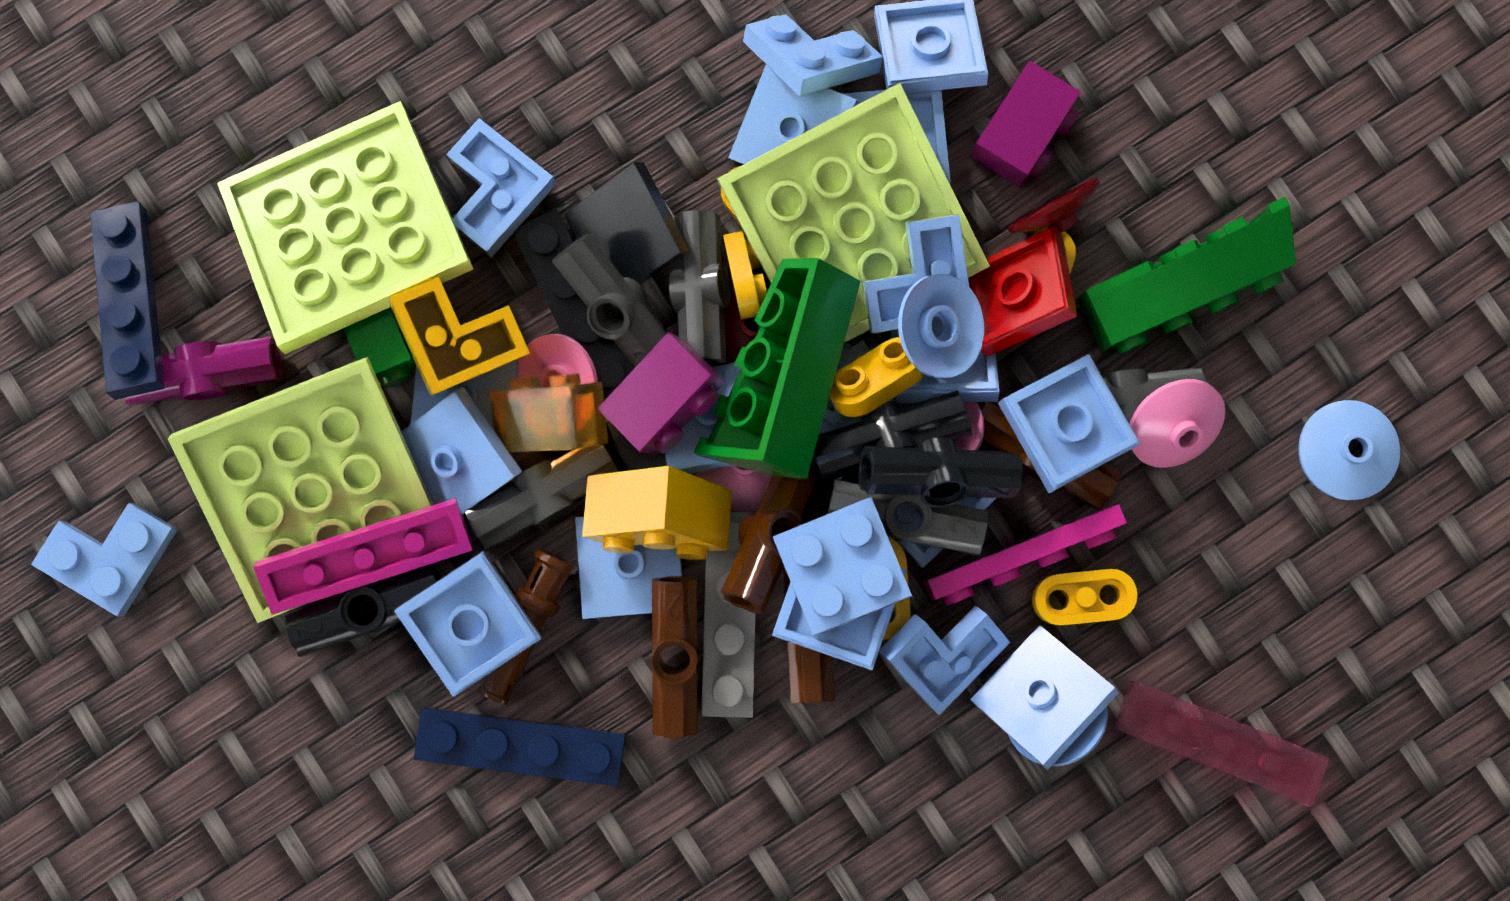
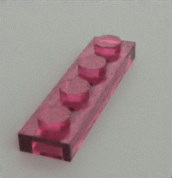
[1113,681,1329,807]

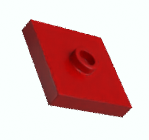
[968,226,1077,357]

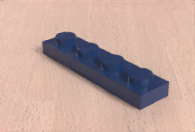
[90,201,165,400]
[413,707,626,786]

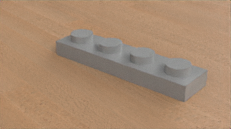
[702,512,756,718]

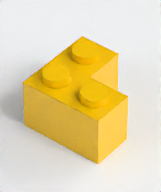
[389,277,530,396]
[582,466,732,560]

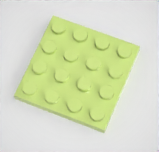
[717,83,990,343]
[217,101,474,354]
[168,357,434,623]

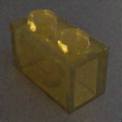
[489,373,608,452]

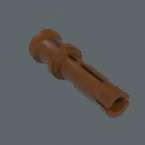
[477,548,579,705]

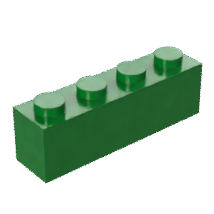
[1076,197,1296,355]
[693,258,861,480]

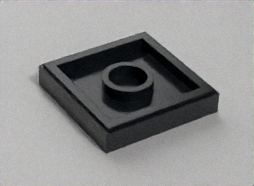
[564,162,690,285]

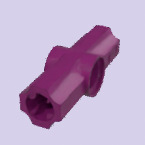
[124,336,283,406]

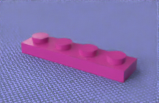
[253,498,473,615]
[923,504,1127,606]

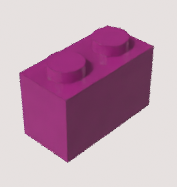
[970,60,1081,187]
[597,332,726,456]

